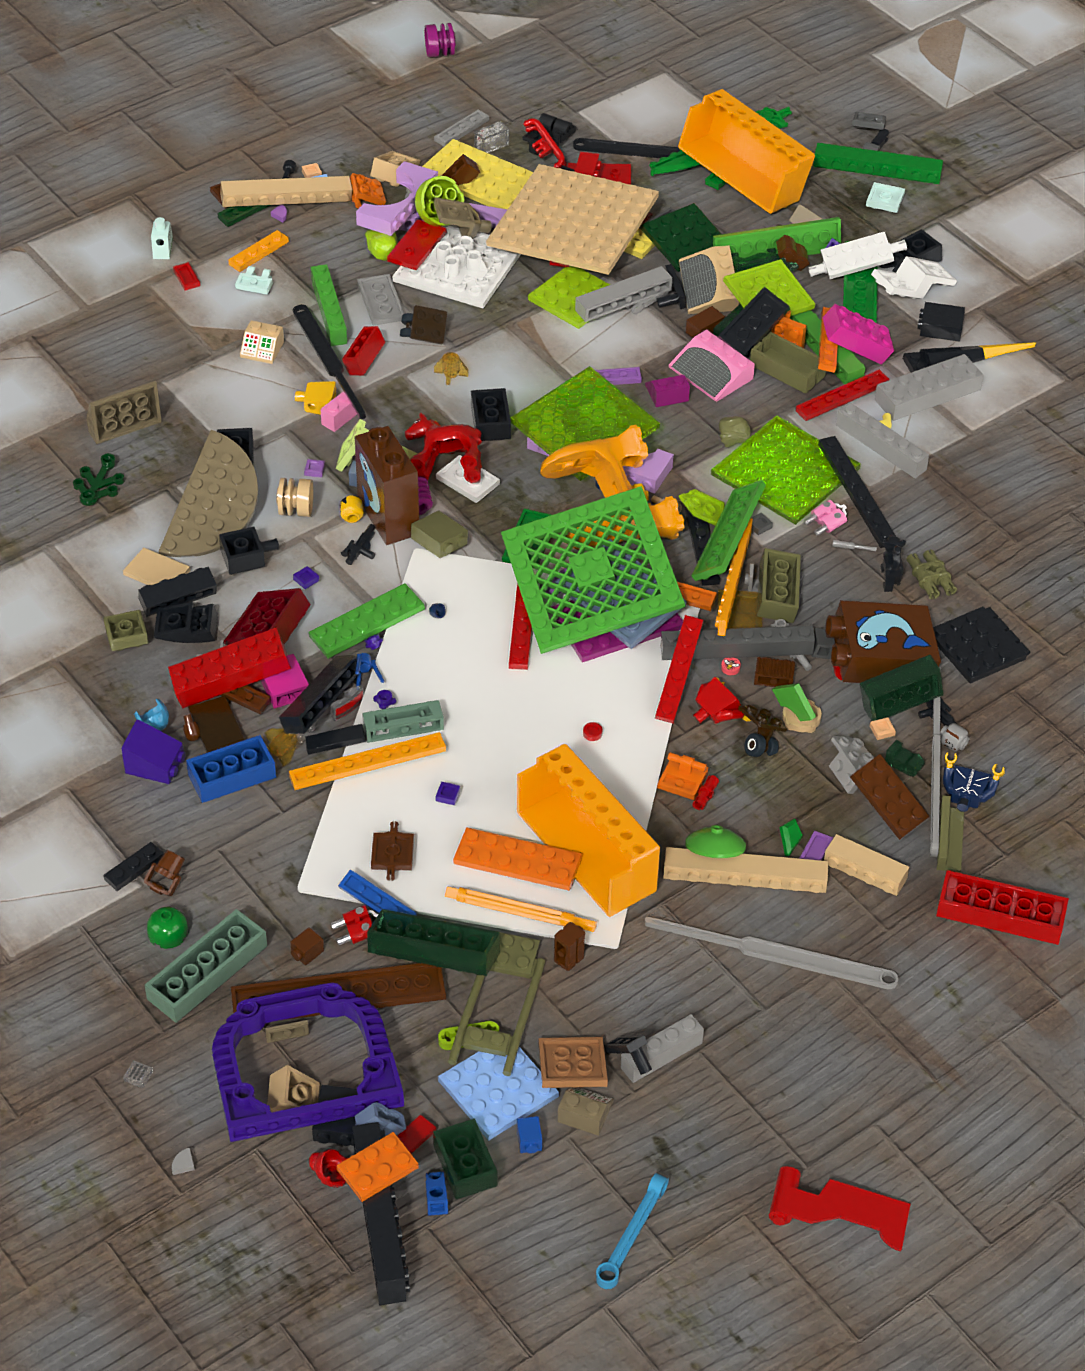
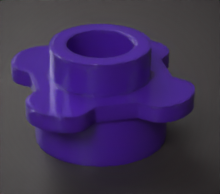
[373,690,396,709]

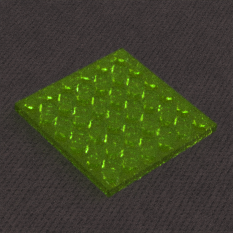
[510,366,660,481]
[711,415,861,525]

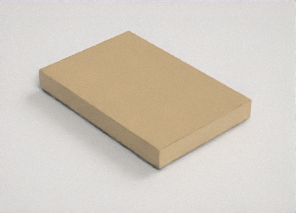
[123,547,190,585]

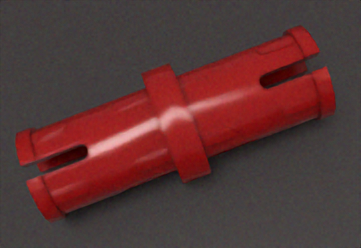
[692,775,719,810]

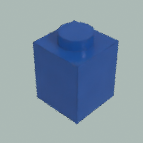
[517,1116,542,1153]

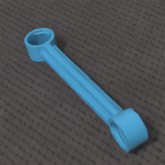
[596,1173,669,1289]

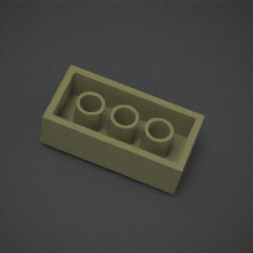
[757,548,801,623]

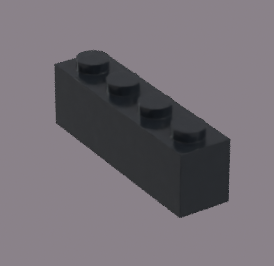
[138,566,217,617]

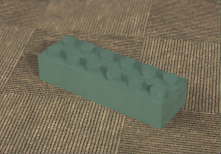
[145,909,267,1023]

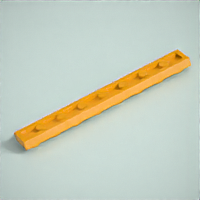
[289,732,446,790]

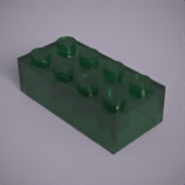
[860,655,943,721]

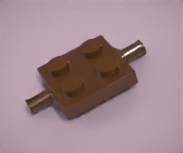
[371,821,414,881]

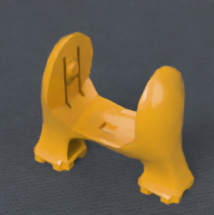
[540,425,684,550]

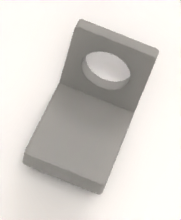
[745,564,759,595]

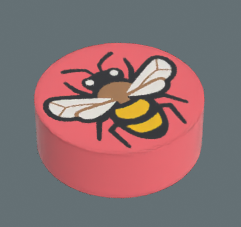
[721,658,741,675]

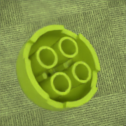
[415,176,464,227]

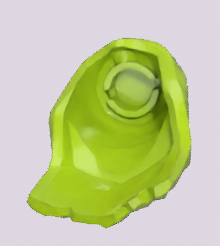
[365,229,398,261]

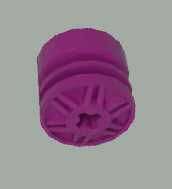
[424,23,456,58]

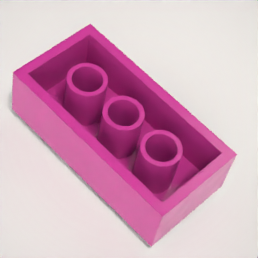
[822,304,894,365]

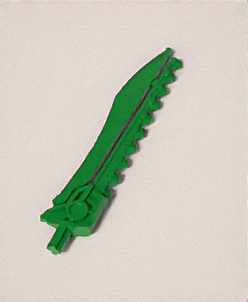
[649,107,792,176]

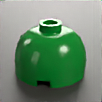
[147,907,189,949]

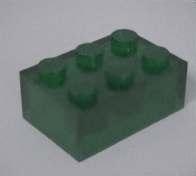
[433,1118,498,1200]

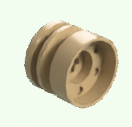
[276,478,313,517]

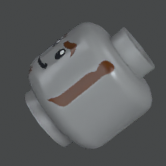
[940,723,970,752]

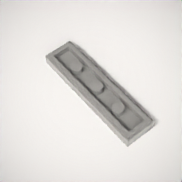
[434,109,489,147]

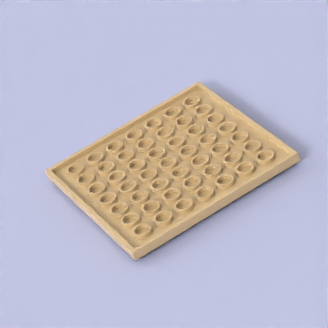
[486,164,659,275]

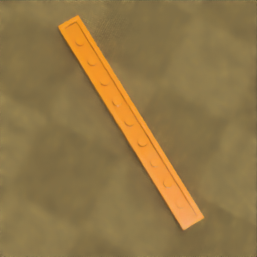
[715,518,753,636]

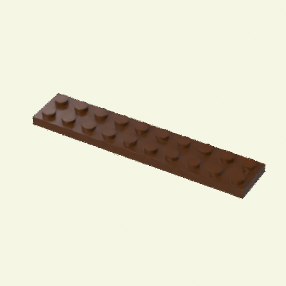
[231,961,446,1020]

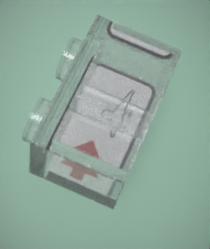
[474,121,509,153]

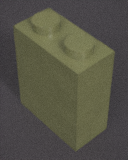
[411,510,468,558]

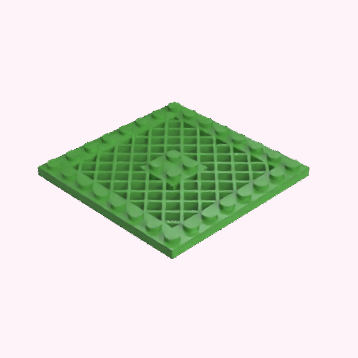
[501,486,685,654]

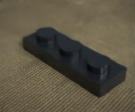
[103,842,164,891]

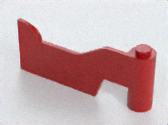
[769,1166,910,1252]

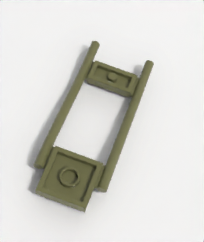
[448,933,545,1076]

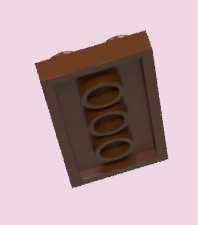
[850,754,930,840]

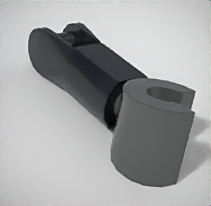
[863,129,889,151]

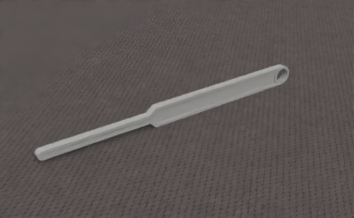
[930,667,941,857]
[645,917,898,989]

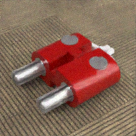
[331,905,382,945]

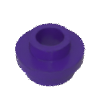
[365,634,383,650]

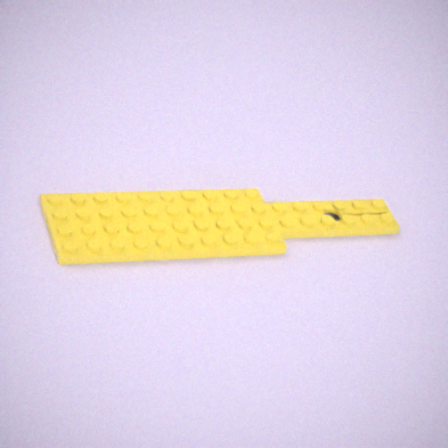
[422,139,655,259]

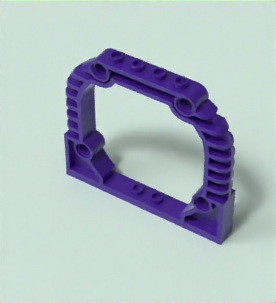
[212,983,404,1142]

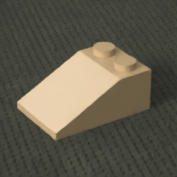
[370,151,421,187]

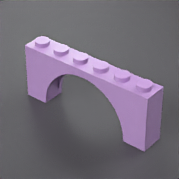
[356,161,438,236]

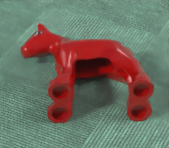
[404,413,482,483]

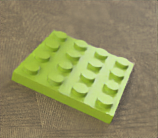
[723,259,816,317]
[528,266,610,329]

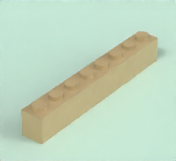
[220,176,352,207]
[663,847,828,893]

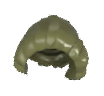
[719,416,751,448]

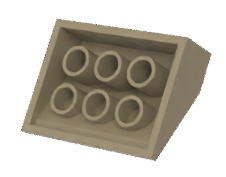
[86,381,162,444]

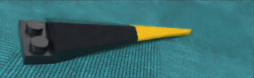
[902,342,1036,373]

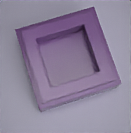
[304,459,325,478]

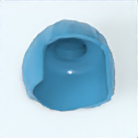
[134,699,169,731]

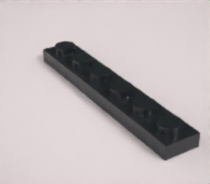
[685,507,720,586]

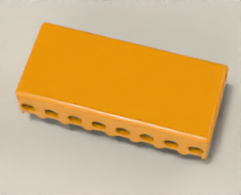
[678,89,815,214]
[517,744,660,917]

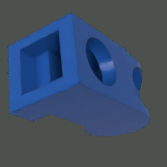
[426,1172,448,1216]

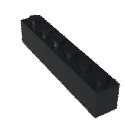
[279,656,361,734]

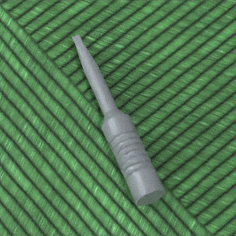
[832,540,877,551]

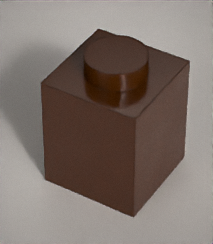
[290,927,324,966]

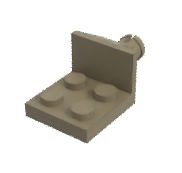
[433,197,492,239]

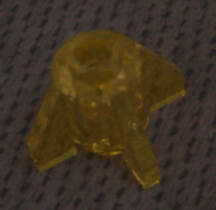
[434,352,468,385]
[264,728,298,766]

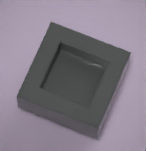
[751,513,773,535]

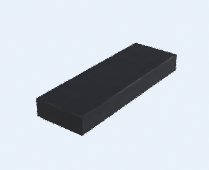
[305,724,365,755]

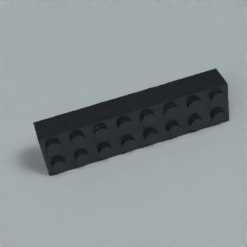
[352,1122,410,1306]

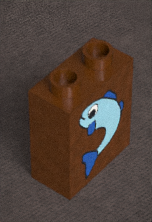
[354,426,419,546]
[825,600,941,687]

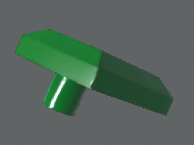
[779,819,803,857]

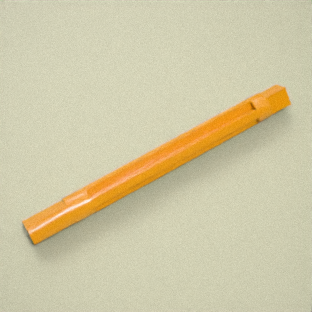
[445,886,597,932]

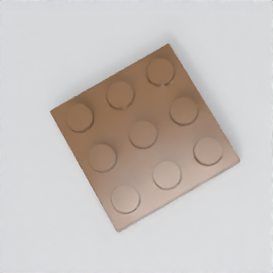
[538,1037,608,1088]

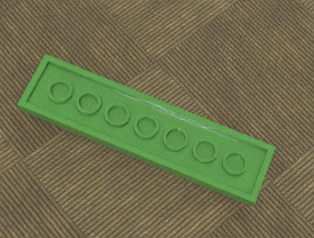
[713,217,841,266]
[691,480,766,581]

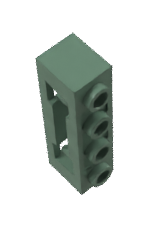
[362,700,444,743]

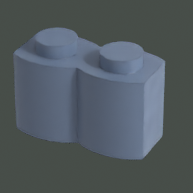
[355,1102,406,1136]

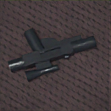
[341,524,375,565]
[918,693,957,726]

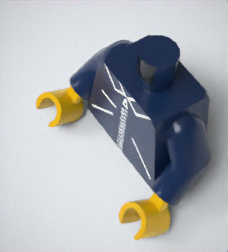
[943,752,1005,812]

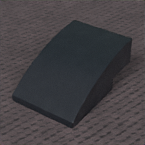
[154,602,218,643]

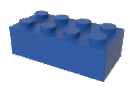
[186,735,276,803]

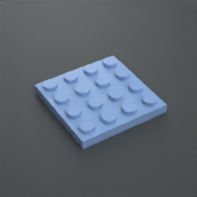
[438,1047,559,1141]

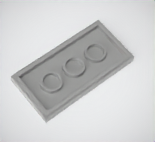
[357,274,405,326]

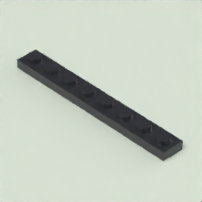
[818,436,896,548]

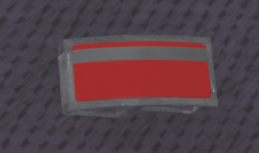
[330,685,364,721]

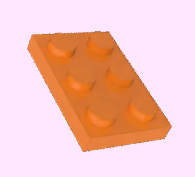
[337,1132,419,1202]

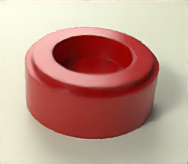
[583,722,603,741]

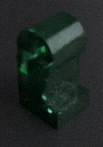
[885,740,925,777]

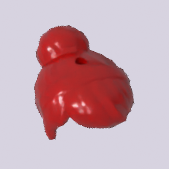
[309,1149,349,1188]

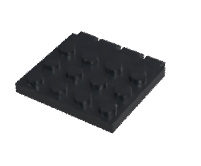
[933,606,1030,684]

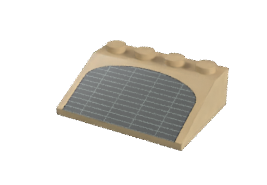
[679,246,739,314]

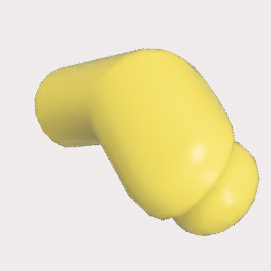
[879,413,892,429]

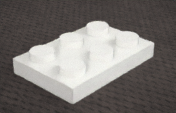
[436,455,500,503]

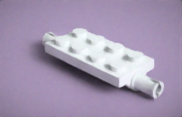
[808,232,907,279]

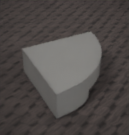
[172,1148,195,1175]

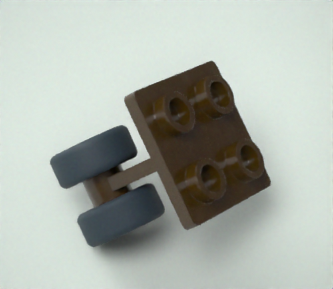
[400,305,447,345]
[738,705,788,757]

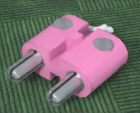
[804,500,847,536]

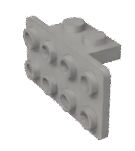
[829,736,874,794]

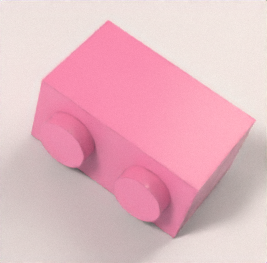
[321,391,357,432]

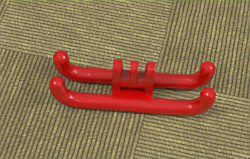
[523,118,567,168]

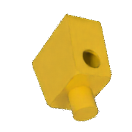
[295,381,336,415]

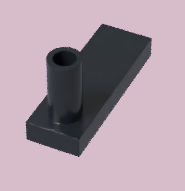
[657,264,687,309]
[604,1035,652,1075]

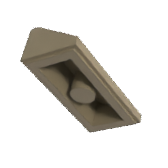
[264,1020,309,1043]

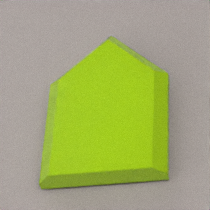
[678,489,725,526]

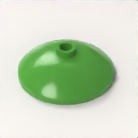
[685,825,746,858]

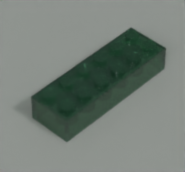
[367,909,500,976]

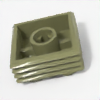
[103,610,149,651]

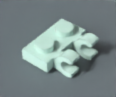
[235,266,273,295]

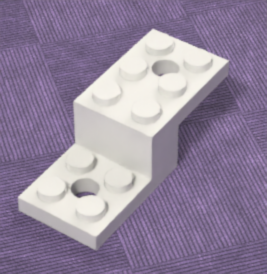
[871,256,957,299]

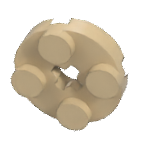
[782,699,822,733]

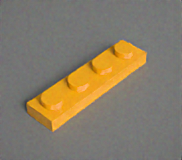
[228,230,289,272]

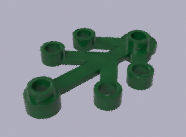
[73,453,125,506]

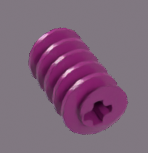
[418,477,433,515]

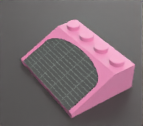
[669,330,755,402]

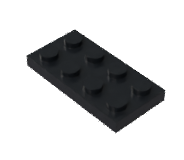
[718,287,790,357]

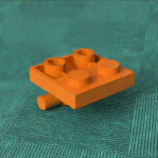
[350,173,386,208]
[772,310,807,348]
[657,752,709,800]

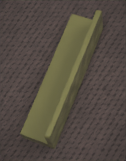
[936,795,964,873]

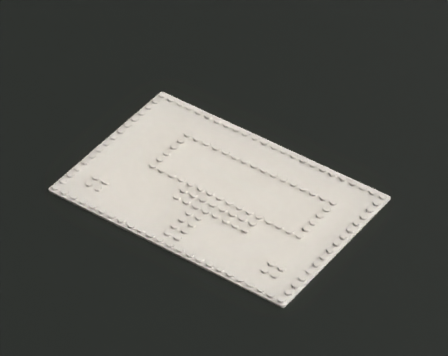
[298,548,700,949]

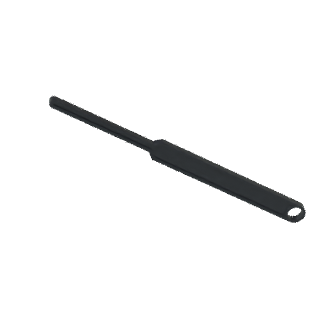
[573,138,680,158]
[293,304,366,419]

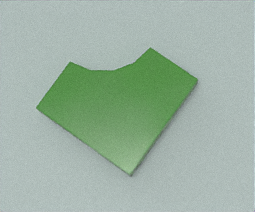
[772,683,816,722]

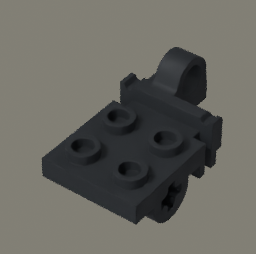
[522,113,576,155]

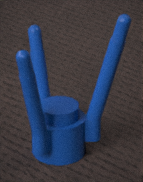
[355,653,384,691]

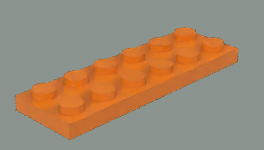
[453,827,582,891]

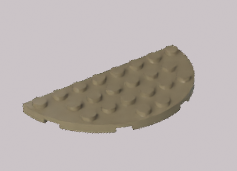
[158,430,258,557]

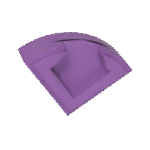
[271,204,287,223]

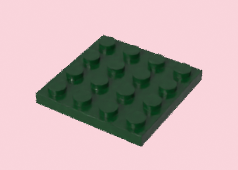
[641,203,722,272]

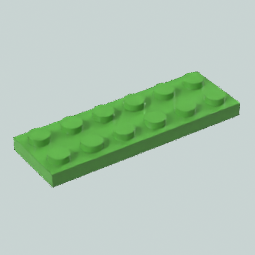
[308,583,425,659]

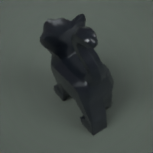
[880,534,906,592]

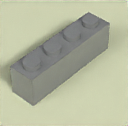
[621,1014,704,1083]

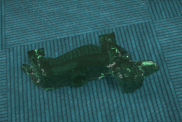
[731,248,799,273]

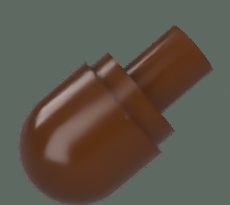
[183,714,200,742]

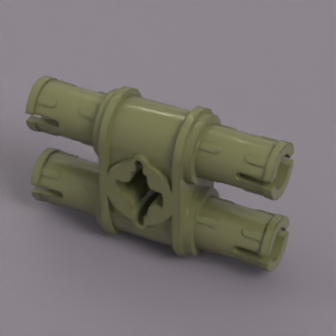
[906,549,957,599]

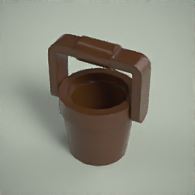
[144,849,185,896]

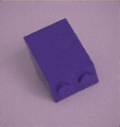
[121,720,186,784]

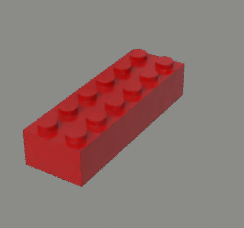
[168,627,291,709]
[936,870,1069,945]

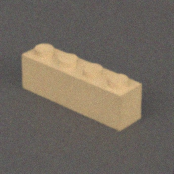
[824,834,909,896]

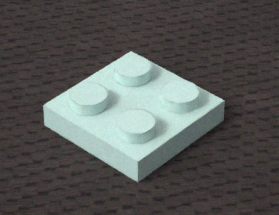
[866,182,905,213]

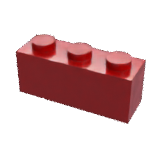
[342,326,385,376]

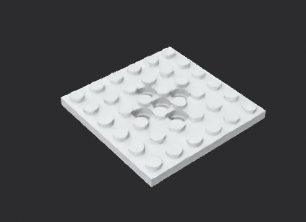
[392,225,521,308]

